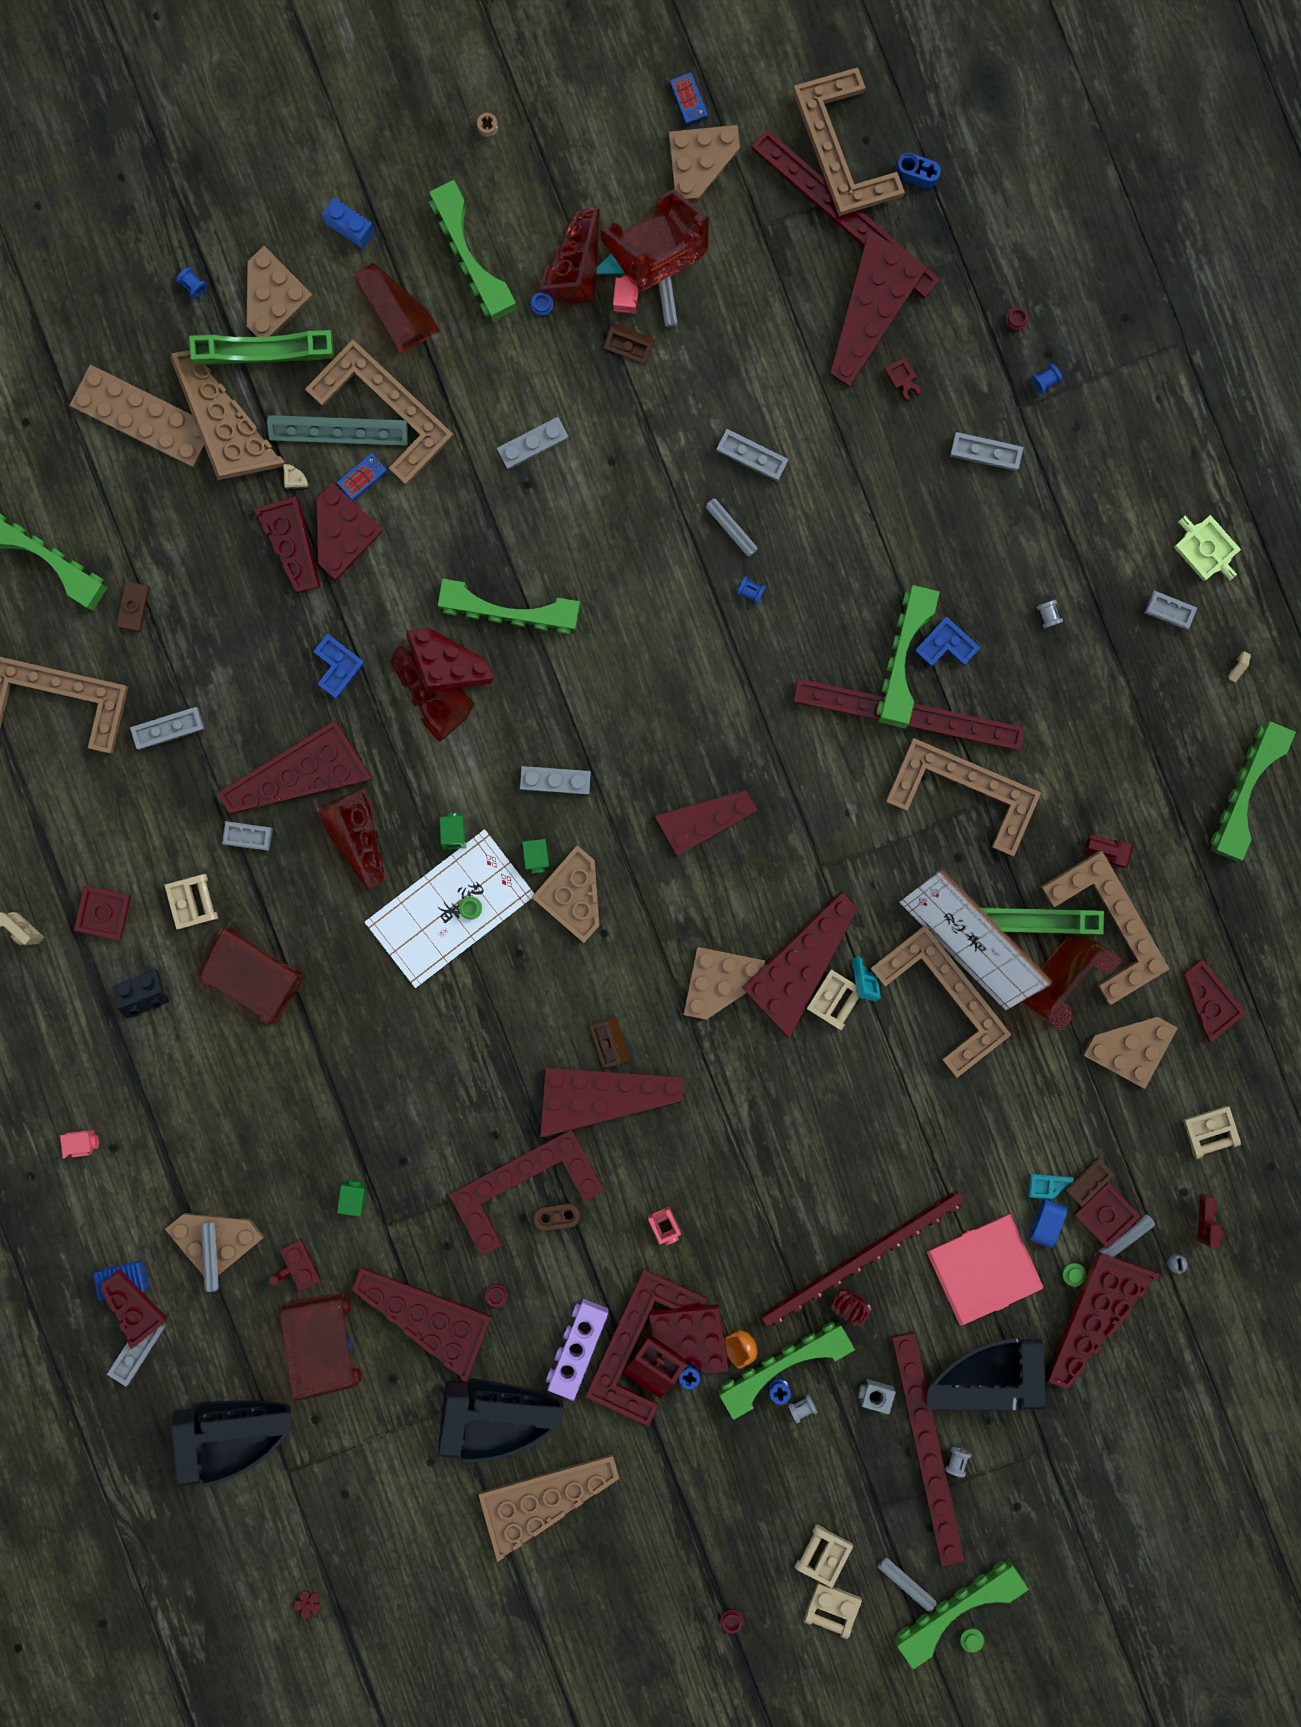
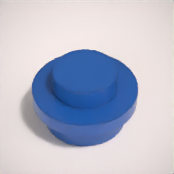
[531,292,554,316]

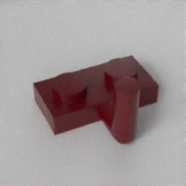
[269,1239,322,1292]

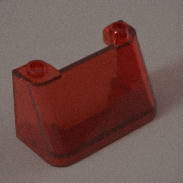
[601,189,709,291]
[197,926,307,1025]
[1021,934,1123,1031]
[281,1292,361,1401]

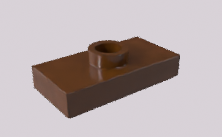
[117,581,150,632]
[1064,1158,1115,1207]

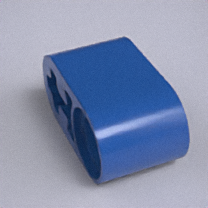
[895,153,941,189]
[1029,1199,1067,1249]

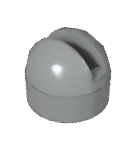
[1167,1254,1188,1274]

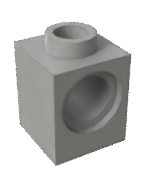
[858,1379,896,1414]

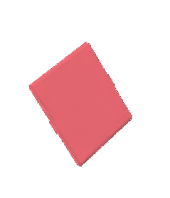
[927,1214,1044,1326]

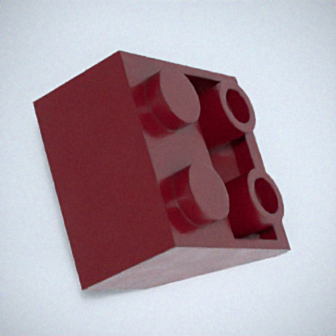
[622,1333,687,1398]

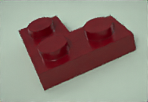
[1197,1194,1223,1249]

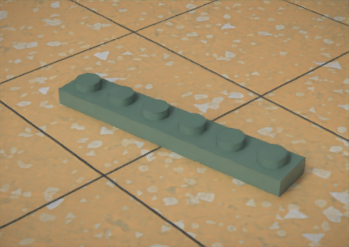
[267,415,408,445]

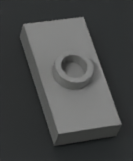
[1144,591,1197,630]
[222,821,273,851]

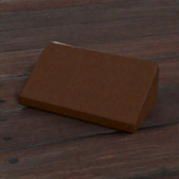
[604,323,656,364]
[589,1017,630,1069]

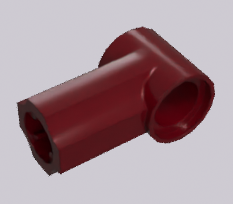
[1084,835,1134,868]

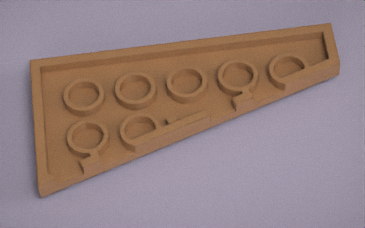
[170,350,285,480]
[478,1454,619,1562]

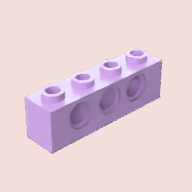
[546,1299,609,1401]

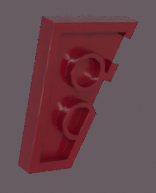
[1182,959,1246,1042]
[100,1269,168,1349]

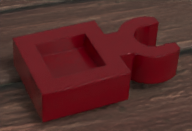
[884,357,921,402]

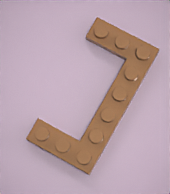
[792,67,905,216]
[305,339,454,486]
[0,657,128,754]
[885,738,1041,857]
[1040,851,1169,1005]
[870,925,1011,1078]

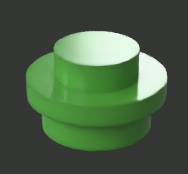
[459,897,482,920]
[1062,1263,1086,1287]
[960,1628,984,1653]

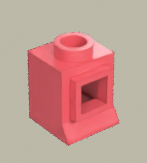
[613,276,639,314]
[60,1130,99,1159]
[648,1206,681,1245]

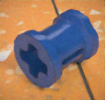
[176,267,207,299]
[1031,363,1063,394]
[736,576,766,605]
[679,1363,700,1389]
[769,1378,791,1405]

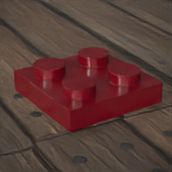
[74,885,132,940]
[1073,1182,1141,1249]

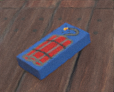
[670,72,708,126]
[337,453,388,501]

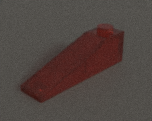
[539,207,600,304]
[354,263,440,354]
[390,645,475,742]
[316,787,385,890]

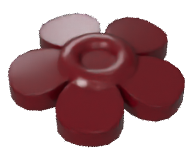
[294,1590,321,1619]

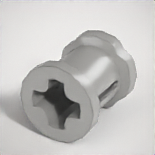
[1036,600,1063,629]
[788,1394,818,1423]
[945,1447,972,1477]

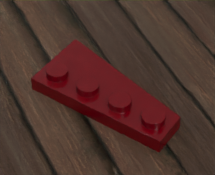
[253,496,321,593]
[655,790,757,856]

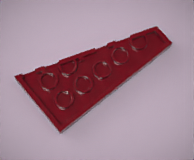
[830,229,927,387]
[217,720,373,813]
[742,891,858,1038]
[540,1068,684,1138]
[1045,1251,1161,1389]
[352,1267,491,1383]

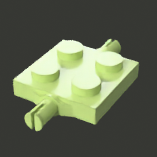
[1174,515,1241,581]

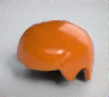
[725,1330,757,1368]

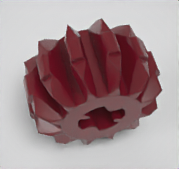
[831,1289,871,1326]

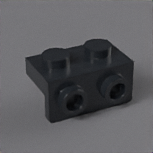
[113,969,169,1018]

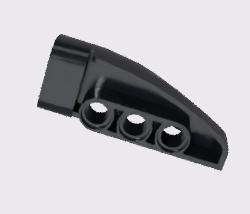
[927,1339,1046,1411]
[438,1378,564,1463]
[172,1400,292,1486]

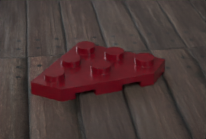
[317,482,383,581]
[406,628,494,692]
[649,1304,729,1374]

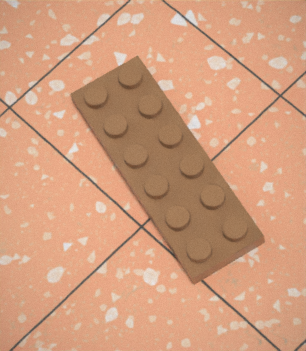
[70,364,205,469]

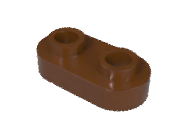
[534,1203,580,1231]

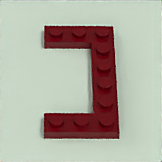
[449,1130,604,1256]
[585,1268,707,1426]

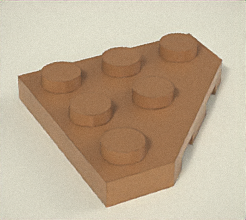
[669,125,740,203]
[247,246,314,337]
[532,845,599,943]
[684,947,765,1019]
[1082,1016,1178,1089]
[165,1213,264,1276]

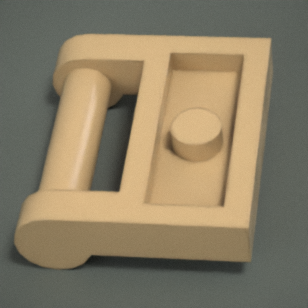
[165,874,218,930]
[0,912,44,945]
[806,969,859,1031]
[1183,1106,1241,1159]
[794,1524,853,1588]
[803,1581,862,1639]

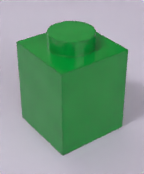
[440,813,467,850]
[522,839,550,874]
[337,1179,367,1216]

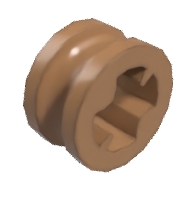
[477,113,498,137]

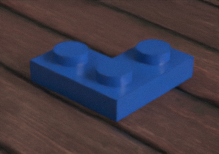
[914,617,980,667]
[313,633,365,699]

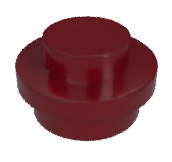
[1005,307,1029,331]
[485,1284,508,1308]
[720,1609,743,1634]

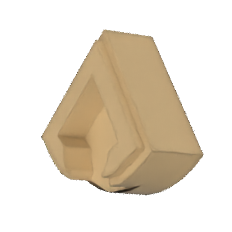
[283,464,309,489]
[1228,651,1251,683]

